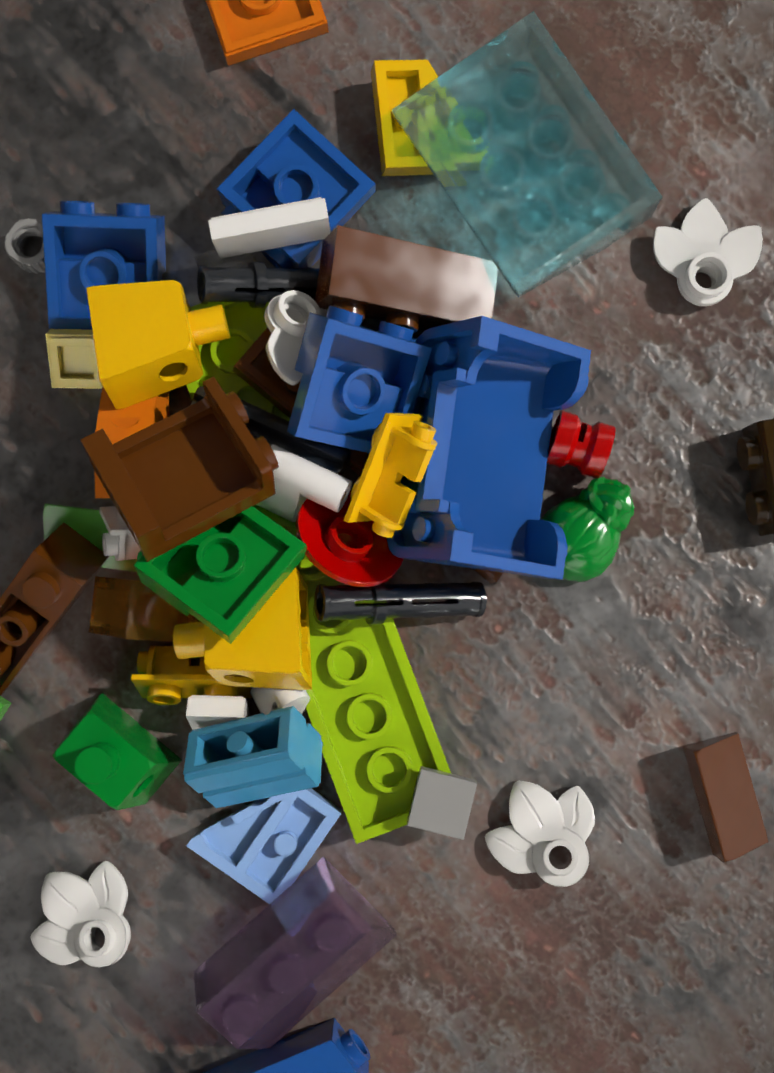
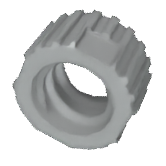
[4,218,45,274]

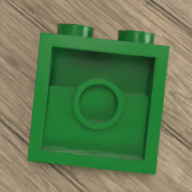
[134,506,307,644]

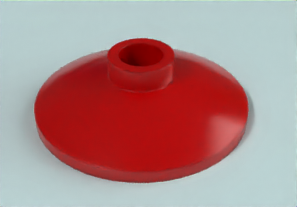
[296,490,404,587]

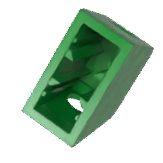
[52,693,182,810]

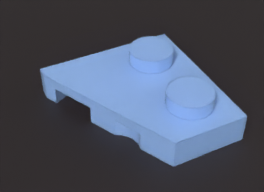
[186,788,342,909]

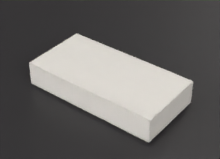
[208,197,331,259]

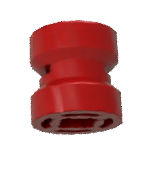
[547,410,616,479]

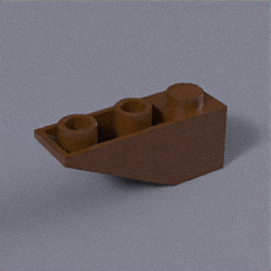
[0,523,109,696]

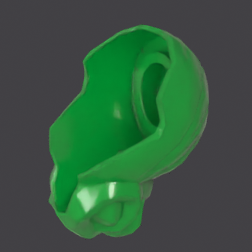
[540,477,635,582]

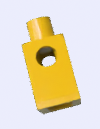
[86,280,230,410]
[173,566,312,690]

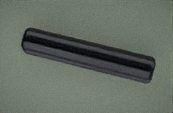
[190,386,351,476]

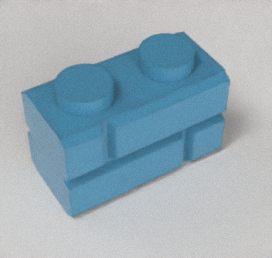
[183,706,323,808]

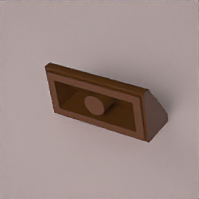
[683,732,769,863]

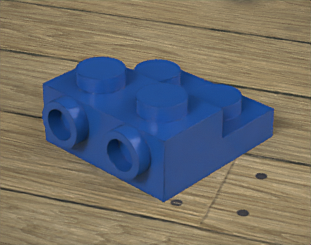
[217,109,376,268]
[42,201,166,330]
[287,305,432,453]

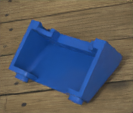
[387,316,591,580]

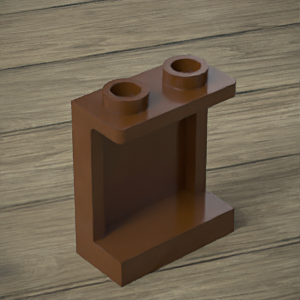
[80,376,279,562]

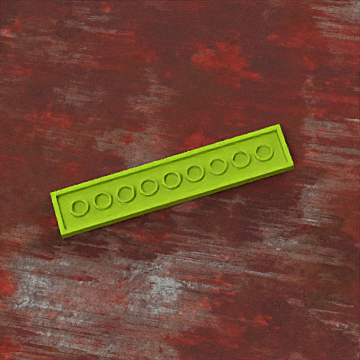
[186,302,451,844]

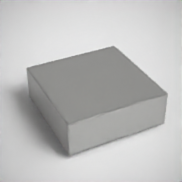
[407,766,477,840]

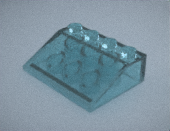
[392,11,663,298]

